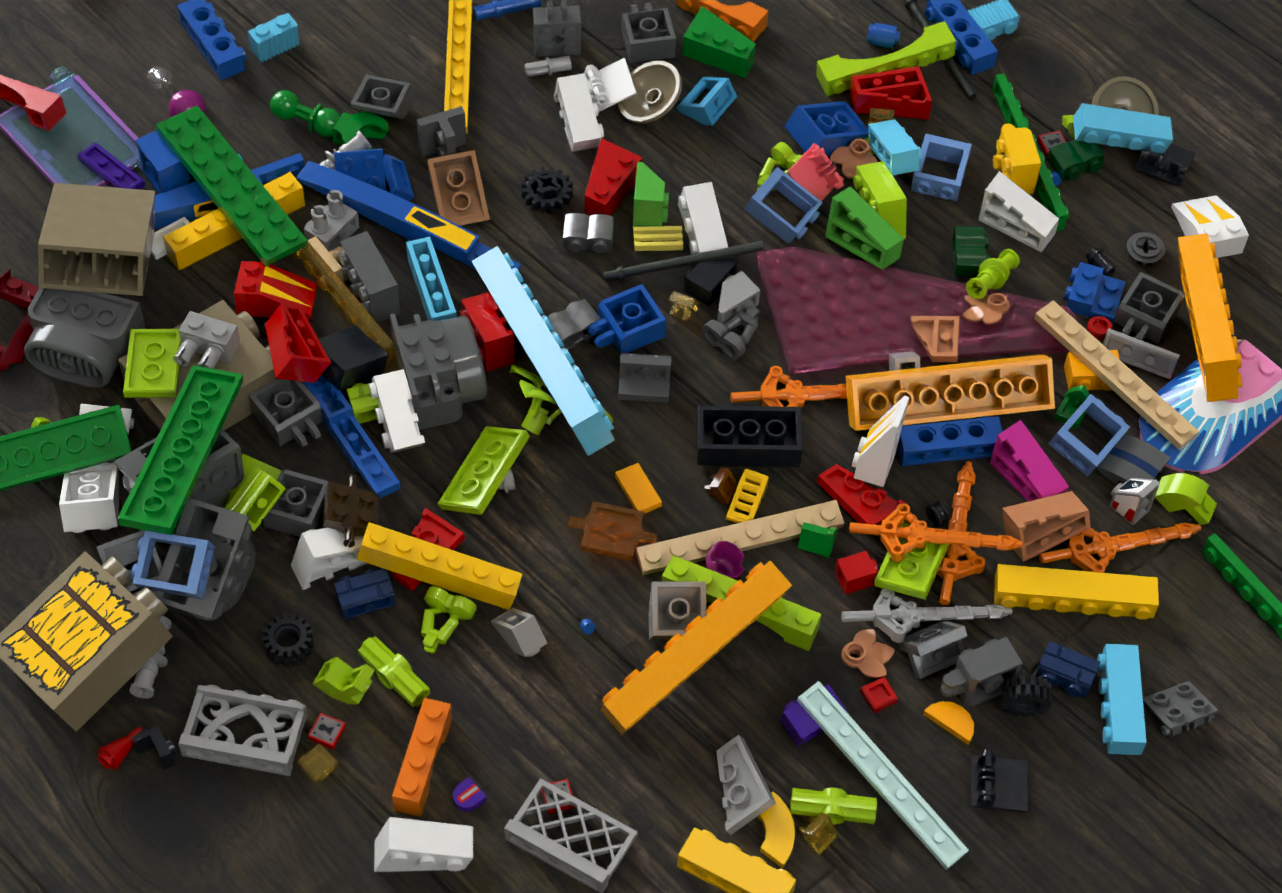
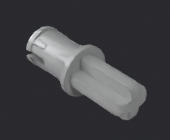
[525,55,572,77]

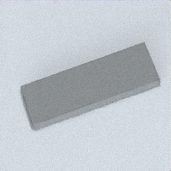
[1103,329,1180,379]

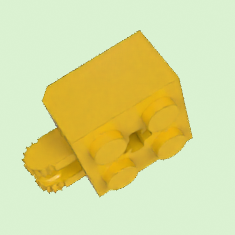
[993,123,1041,194]

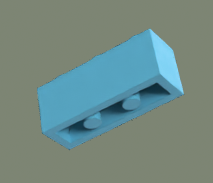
[868,119,922,175]

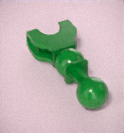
[270,90,389,150]

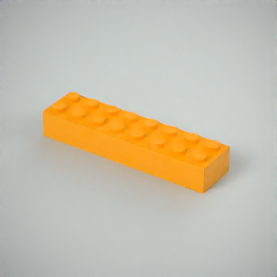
[1178,233,1243,402]
[846,354,1055,431]
[600,560,792,735]

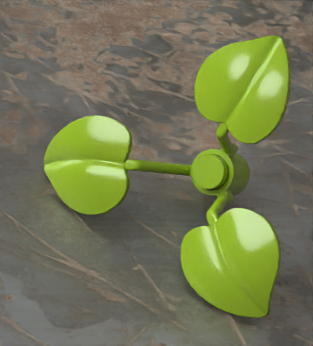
[509,365,613,435]

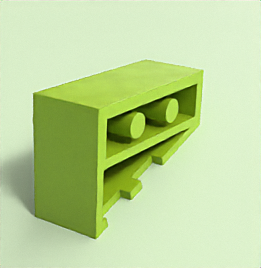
[853,161,907,239]

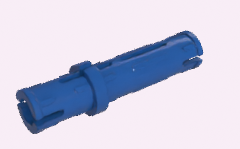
[472,0,542,21]

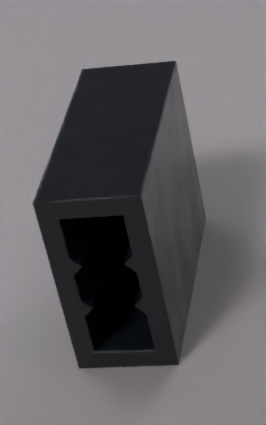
[319,326,389,390]

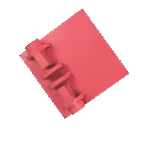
[787,143,844,201]

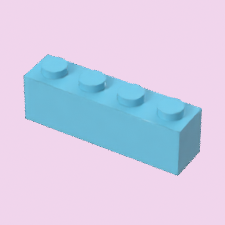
[1073,103,1173,154]
[406,237,456,321]
[1097,644,1147,755]

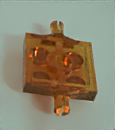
[568,501,658,561]

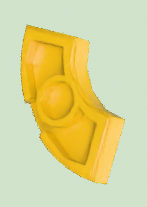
[757,792,795,868]

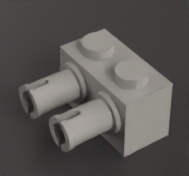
[304,190,359,251]
[173,311,240,369]

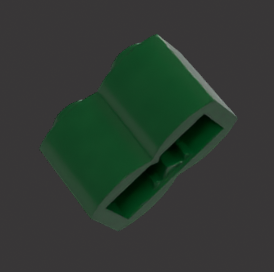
[1048,140,1105,181]
[952,226,990,276]

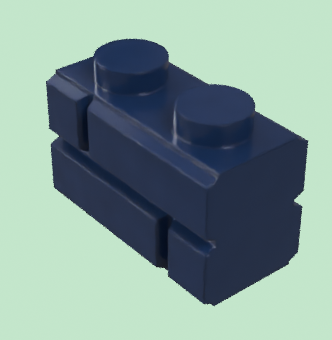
[334,568,396,620]
[1035,641,1101,698]

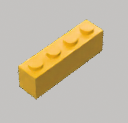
[677,827,796,893]

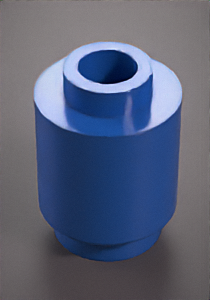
[867,23,901,49]

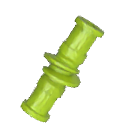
[966,249,1020,299]

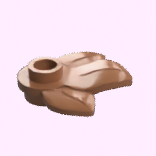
[830,139,877,179]
[963,293,1010,324]
[841,629,895,678]

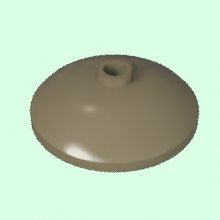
[618,61,682,124]
[1092,76,1159,115]

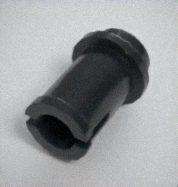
[1086,247,1117,276]

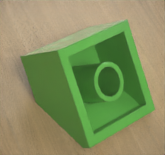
[633,162,669,228]

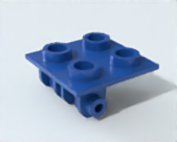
[334,149,386,191]

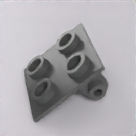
[1143,681,1219,737]

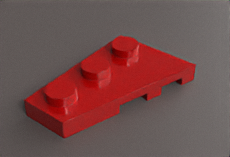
[816,464,908,525]
[391,508,465,591]

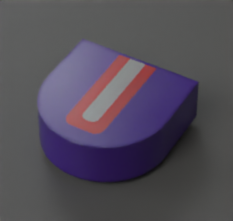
[453,777,487,812]

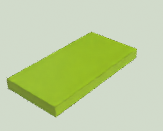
[437,426,530,515]

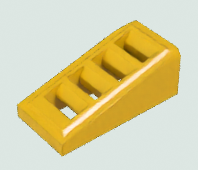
[726,469,769,523]

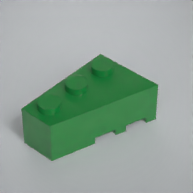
[682,6,756,78]

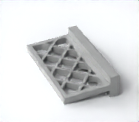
[504,778,638,893]

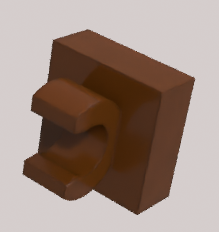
[704,467,738,505]

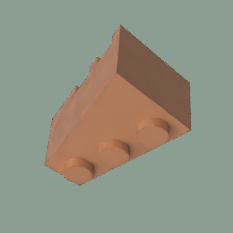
[1002,491,1091,562]

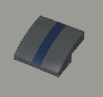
[1096,434,1170,484]

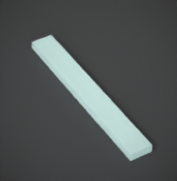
[797,681,969,870]

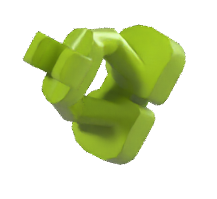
[757,142,802,191]
[421,586,477,653]

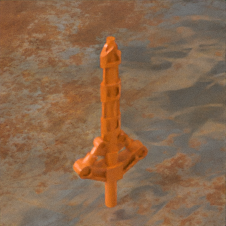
[730,366,847,407]
[937,461,985,605]
[849,504,1023,562]
[1039,522,1201,573]

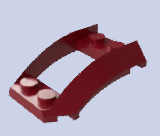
[0,268,39,371]

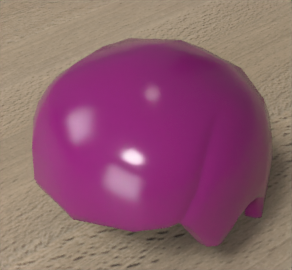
[168,90,206,118]
[706,541,745,580]

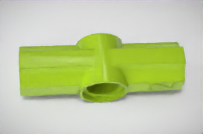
[358,636,430,707]
[790,788,877,824]

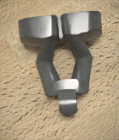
[702,306,760,360]

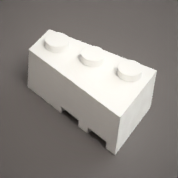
[554,73,604,152]
[291,528,368,590]

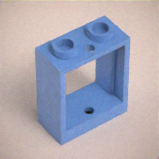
[911,134,972,201]
[744,167,823,245]
[1048,394,1130,477]
[131,530,215,599]

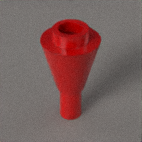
[98,727,142,770]

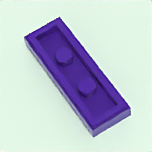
[77,142,145,190]

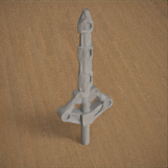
[841,589,1012,643]

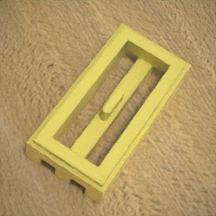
[633,226,683,251]

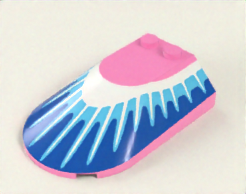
[1139,339,1282,474]

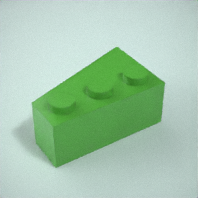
[825,187,904,270]

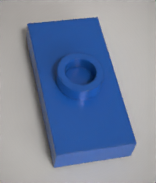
[383,154,414,202]

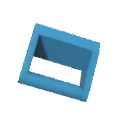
[677,77,737,126]

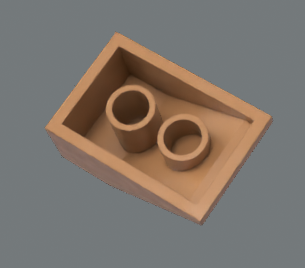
[427,150,490,226]

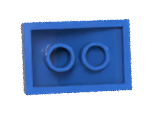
[785,101,869,157]

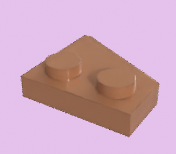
[911,316,960,362]

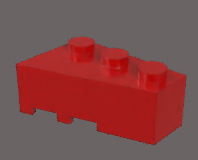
[849,66,932,120]
[585,138,642,216]
[459,292,515,372]
[265,304,331,383]

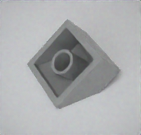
[648,582,707,641]

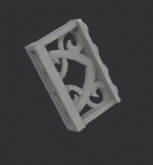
[178,685,307,776]

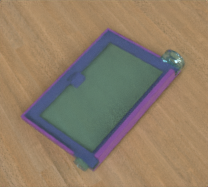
[0,66,142,187]

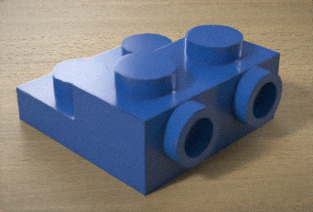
[1063,262,1126,324]

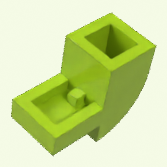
[1155,473,1217,525]
[313,657,375,705]

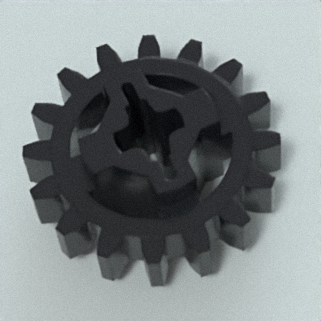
[522,167,573,214]

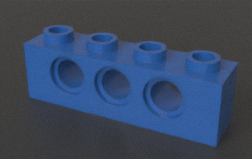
[177,0,247,81]
[925,0,998,75]
[897,416,1003,466]

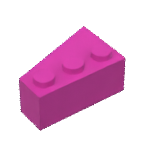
[990,420,1069,502]

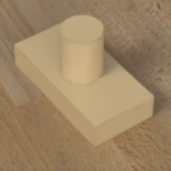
[307,236,344,287]

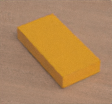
[615,463,662,516]

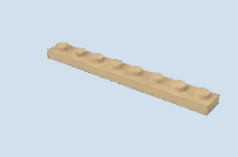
[1034,300,1199,451]
[636,500,844,575]

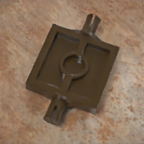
[323,474,379,548]

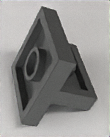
[417,106,467,157]
[618,353,671,403]
[897,620,968,679]

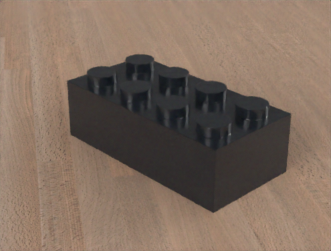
[697,405,803,467]

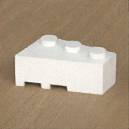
[979,171,1059,253]
[678,182,728,254]
[369,369,425,453]
[374,817,473,872]

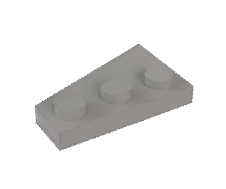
[716,735,776,835]

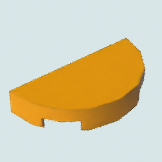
[923,701,974,745]

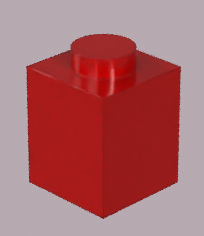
[835,551,878,595]

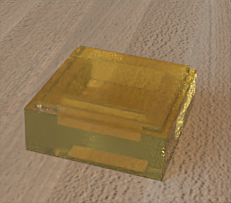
[298,744,338,783]

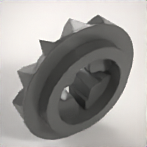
[1126,232,1165,266]

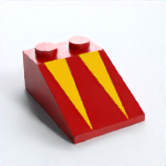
[234,261,317,319]

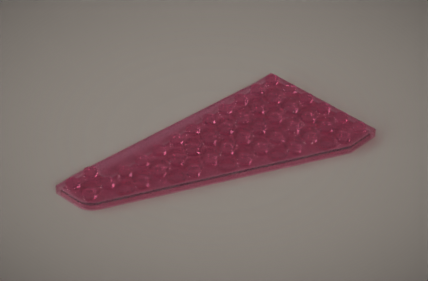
[755,246,1078,375]

